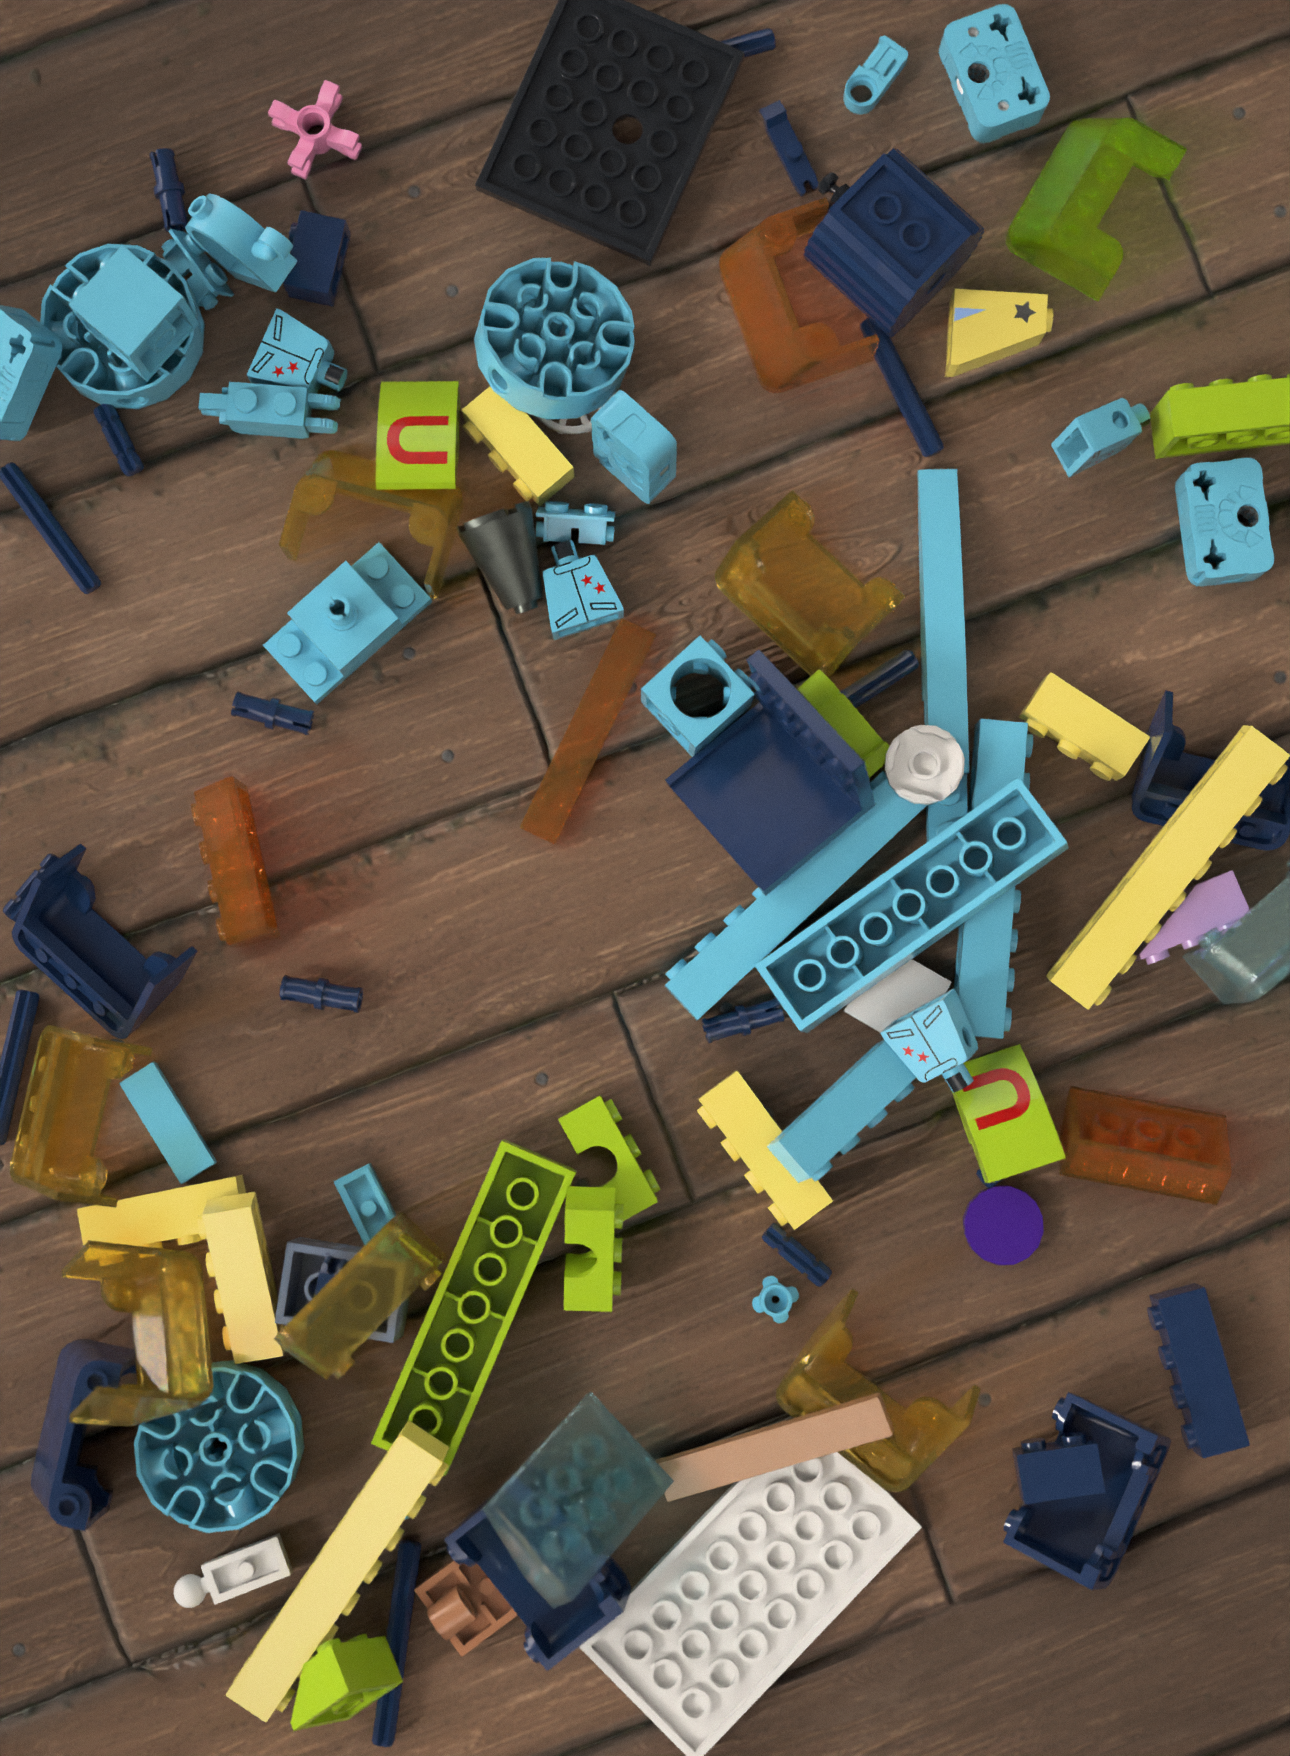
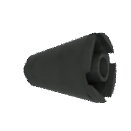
[455,501,543,615]

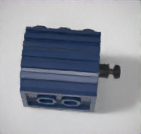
[803,148,984,337]

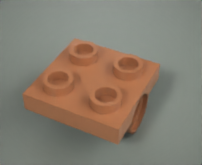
[414,1559,517,1657]

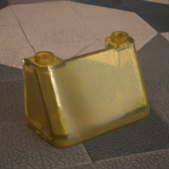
[715,490,906,678]

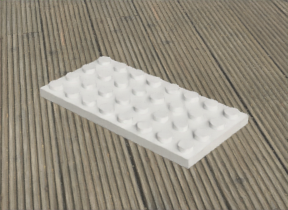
[579,1410,922,1756]

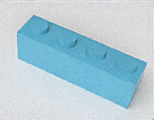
[767,1040,916,1183]

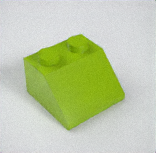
[291,1634,403,1731]

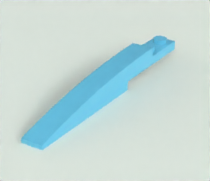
[917,469,969,842]

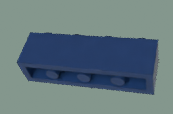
[1147,1283,1250,1459]

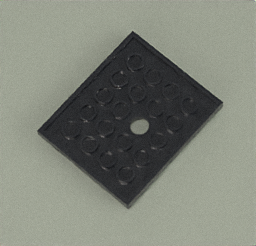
[475,0,745,266]

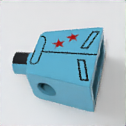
[247,308,348,394]
[1051,398,1150,478]
[543,540,624,640]
[880,989,978,1093]

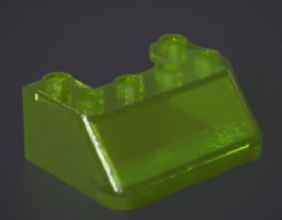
[1006,118,1188,301]

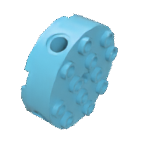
[40,244,205,409]
[474,258,635,420]
[134,1360,305,1533]

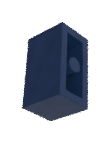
[283,210,351,307]
[1012,1432,1106,1505]

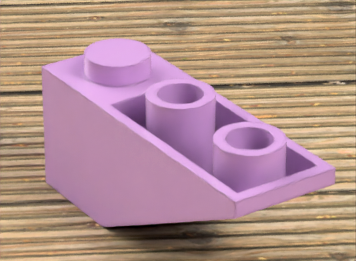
[1133,870,1251,965]

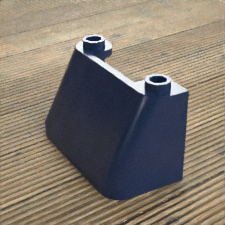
[31,1339,145,1531]
[1003,1392,1171,1590]
[444,1462,631,1671]

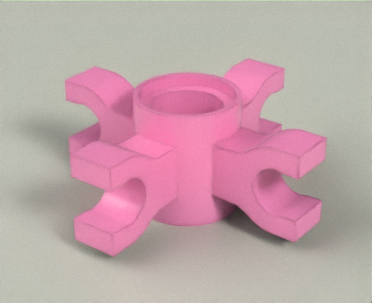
[268,80,362,179]

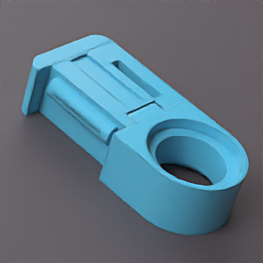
[843,36,908,114]

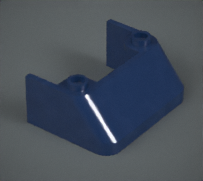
[1132,690,1290,850]
[12,843,197,1039]

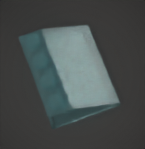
[482,1391,674,1608]

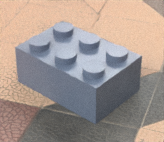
[275,1237,416,1343]

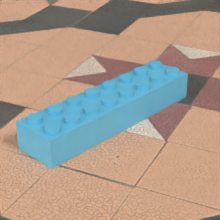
[755,777,1069,1033]

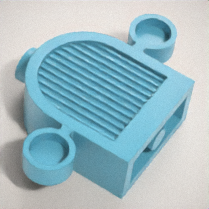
[185,194,297,292]

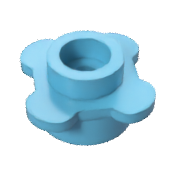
[752,1276,799,1323]

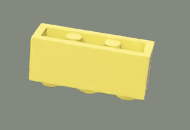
[462,386,575,507]
[1019,672,1150,781]

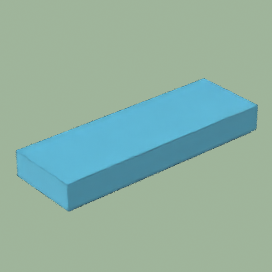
[119,1062,217,1184]
[333,1163,423,1275]

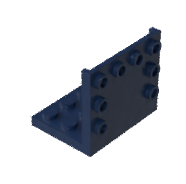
[665,650,876,896]

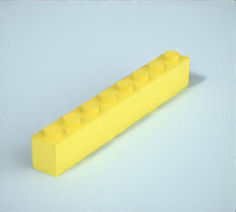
[1046,725,1290,1010]
[225,1420,450,1722]

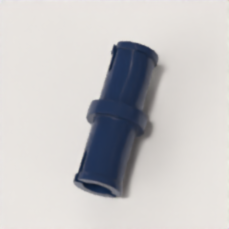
[149,148,188,232]
[231,691,314,736]
[279,975,363,1013]
[701,998,784,1044]

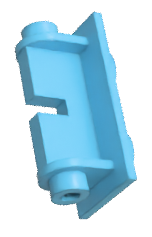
[162,229,234,310]
[536,501,616,545]

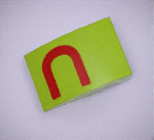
[376,381,461,490]
[951,1044,1066,1183]

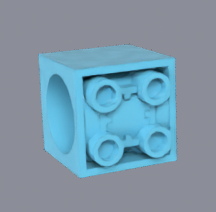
[68,245,199,382]
[641,636,754,757]

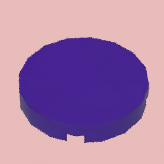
[963,1185,1044,1265]

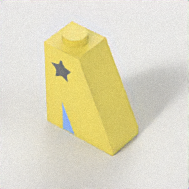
[945,289,1053,377]

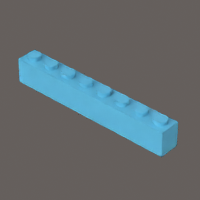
[954,719,1033,1039]
[665,771,927,1020]

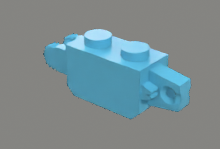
[199,381,341,439]

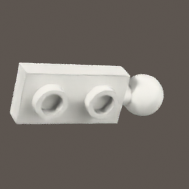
[174,1533,293,1608]

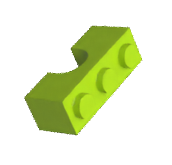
[558,1095,661,1221]
[564,1186,623,1312]

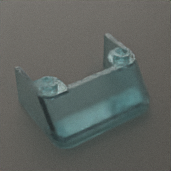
[1182,860,1290,1004]

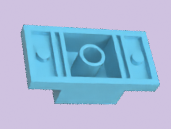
[263,542,432,704]

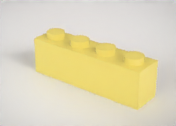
[697,1071,833,1230]
[77,1175,246,1262]
[198,1192,287,1364]

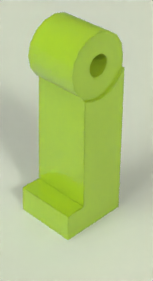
[797,670,890,778]

